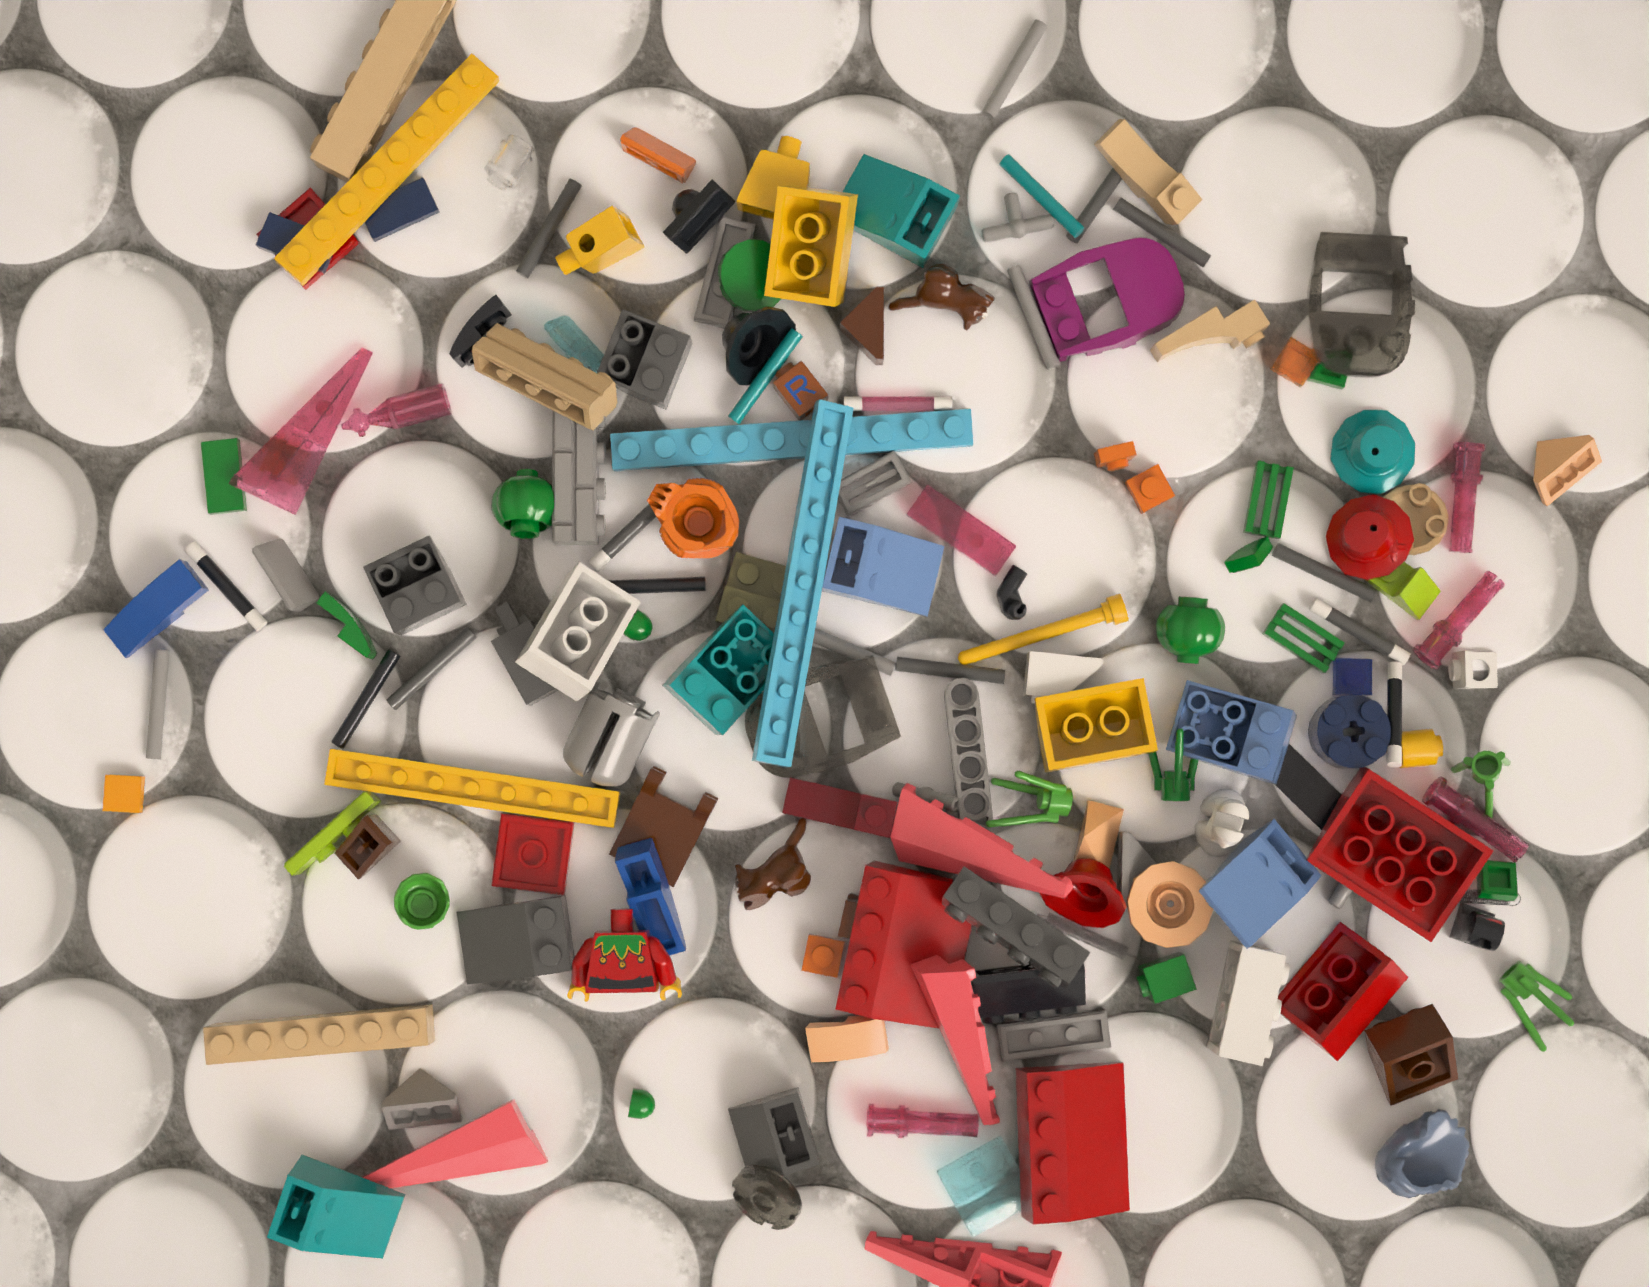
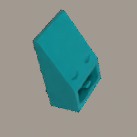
[843,154,960,268]
[662,604,774,735]
[267,1154,406,1259]

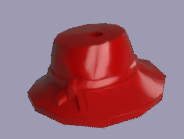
[1326,494,1414,580]
[1039,859,1127,928]

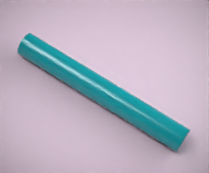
[999,154,1085,238]
[728,328,803,424]

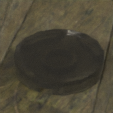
[732,1164,802,1230]

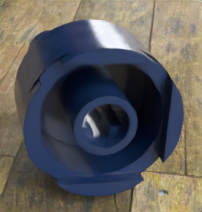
[1308,695,1391,769]

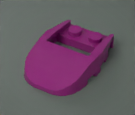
[1029,238,1185,362]

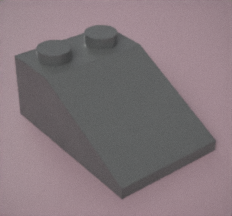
[457,895,575,985]

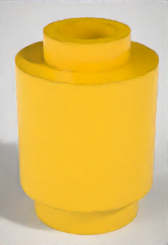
[1386,729,1443,768]

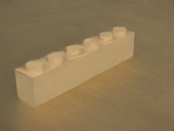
[310,0,457,182]
[203,1004,435,1065]

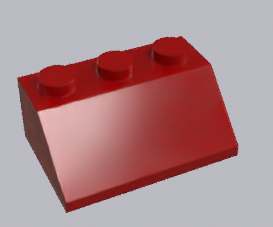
[1277,922,1409,1062]

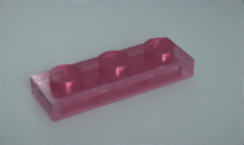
[906,484,1016,576]

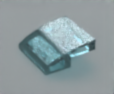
[936,1135,1021,1237]

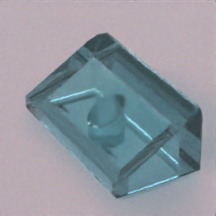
[544,315,604,373]

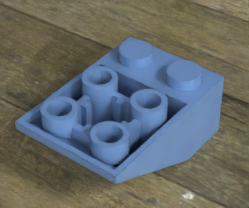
[822,517,944,617]
[1166,680,1297,785]
[1199,819,1322,949]

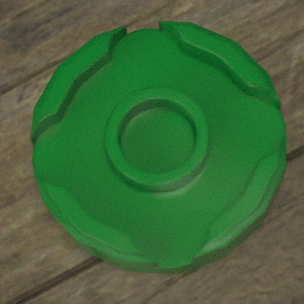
[718,239,781,312]

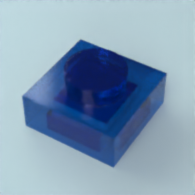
[1332,658,1372,696]

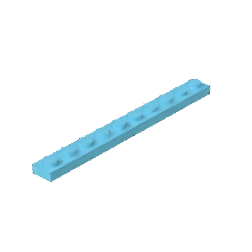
[752,399,854,767]
[610,409,973,471]

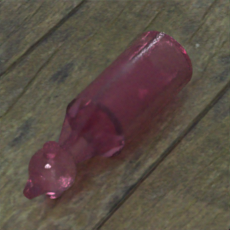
[341,383,452,437]

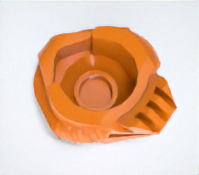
[647,478,739,558]

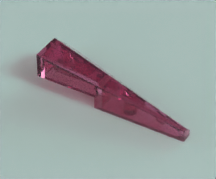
[228,348,373,515]

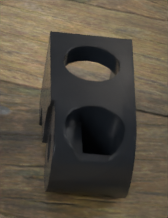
[1449,903,1505,951]

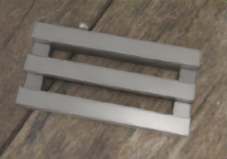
[838,451,912,518]

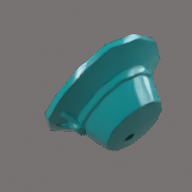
[1330,410,1415,494]

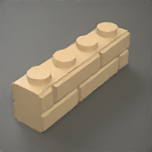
[472,323,617,431]

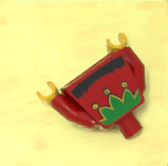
[567,908,682,1002]

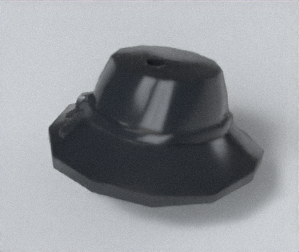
[722,306,796,385]

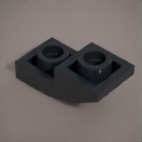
[449,295,512,368]

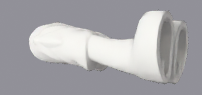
[1194,789,1249,857]

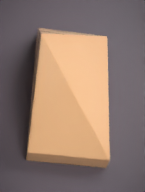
[1533,435,1602,506]
[1073,800,1124,869]

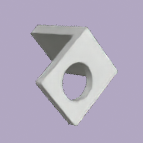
[1448,650,1498,689]

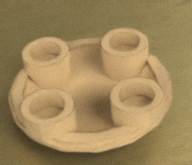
[1376,483,1449,555]

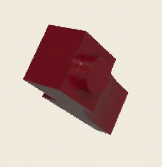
[782,778,898,838]

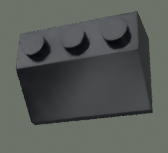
[971,963,1086,1024]

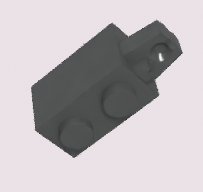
[491,602,558,706]

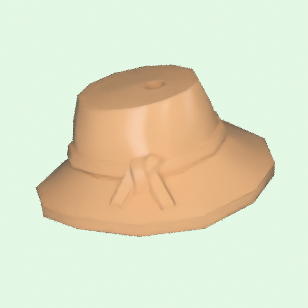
[1127,861,1213,948]

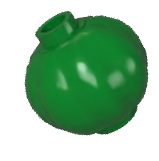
[491,469,554,539]
[1156,596,1225,664]

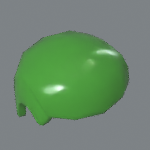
[394,873,450,930]

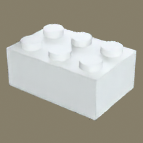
[515,562,641,702]
[1206,941,1290,1066]

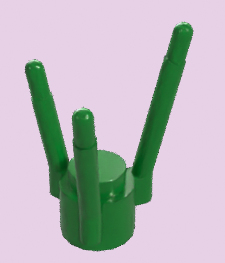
[1148,728,1198,801]

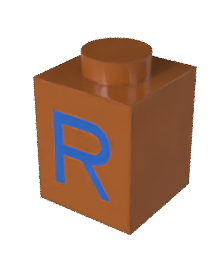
[773,361,828,421]

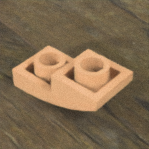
[805,1016,889,1063]

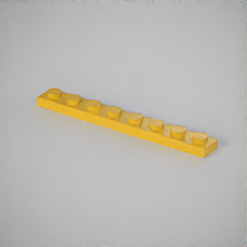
[274,53,499,286]
[324,749,620,828]

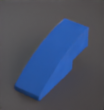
[103,559,209,658]
[615,838,686,956]

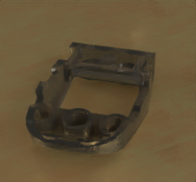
[1307,232,1415,378]
[745,655,902,778]

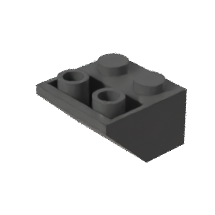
[597,309,693,410]
[363,535,467,636]
[728,1087,820,1181]

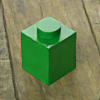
[1136,952,1197,1004]

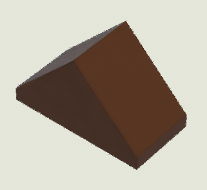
[840,287,884,365]
[334,815,401,880]

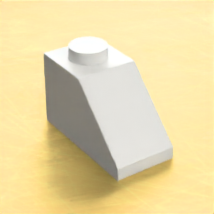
[1023,651,1103,704]

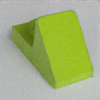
[1365,562,1441,620]

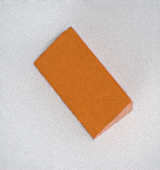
[620,127,696,183]

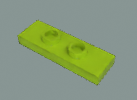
[284,791,381,876]

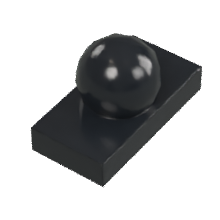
[663,179,736,254]

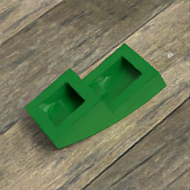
[317,591,377,660]

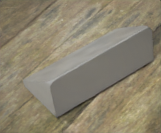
[252,539,320,612]

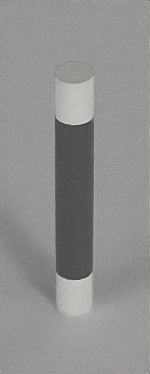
[589,504,656,572]
[1309,598,1411,665]

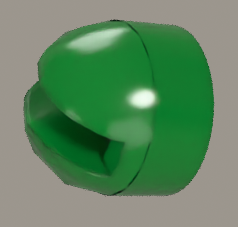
[623,609,653,641]
[628,1088,655,1119]

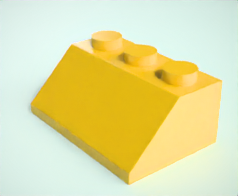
[764,186,858,307]
[1034,678,1158,773]

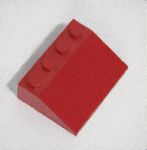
[1306,767,1494,942]
[835,860,972,1029]
[1015,1062,1130,1225]

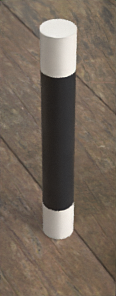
[185,541,268,631]
[1387,662,1402,768]

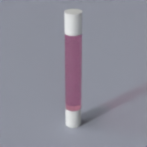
[844,396,952,411]

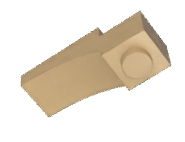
[1094,119,1203,225]
[1150,300,1270,362]

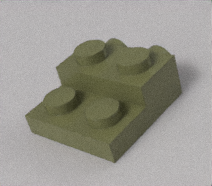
[715,552,786,633]

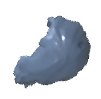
[1375,1109,1470,1198]

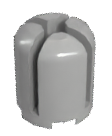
[563,682,660,786]

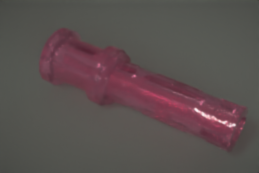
[1448,442,1486,553]
[1412,571,1505,670]
[1422,776,1529,863]
[866,1103,979,1139]

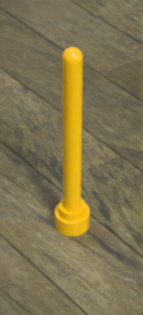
[958,593,1129,665]

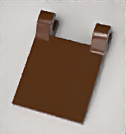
[609,766,719,887]

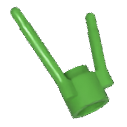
[1451,751,1511,820]
[986,771,1073,828]
[1499,961,1574,1052]

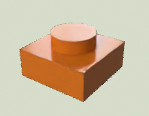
[1094,441,1137,471]
[1124,464,1175,514]
[801,934,845,978]

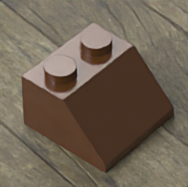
[1364,1004,1458,1106]

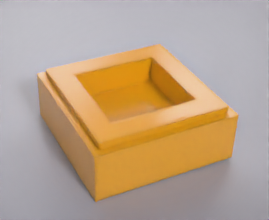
[103,775,145,813]

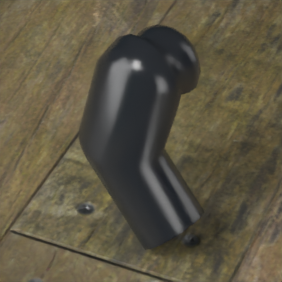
[996,565,1027,620]

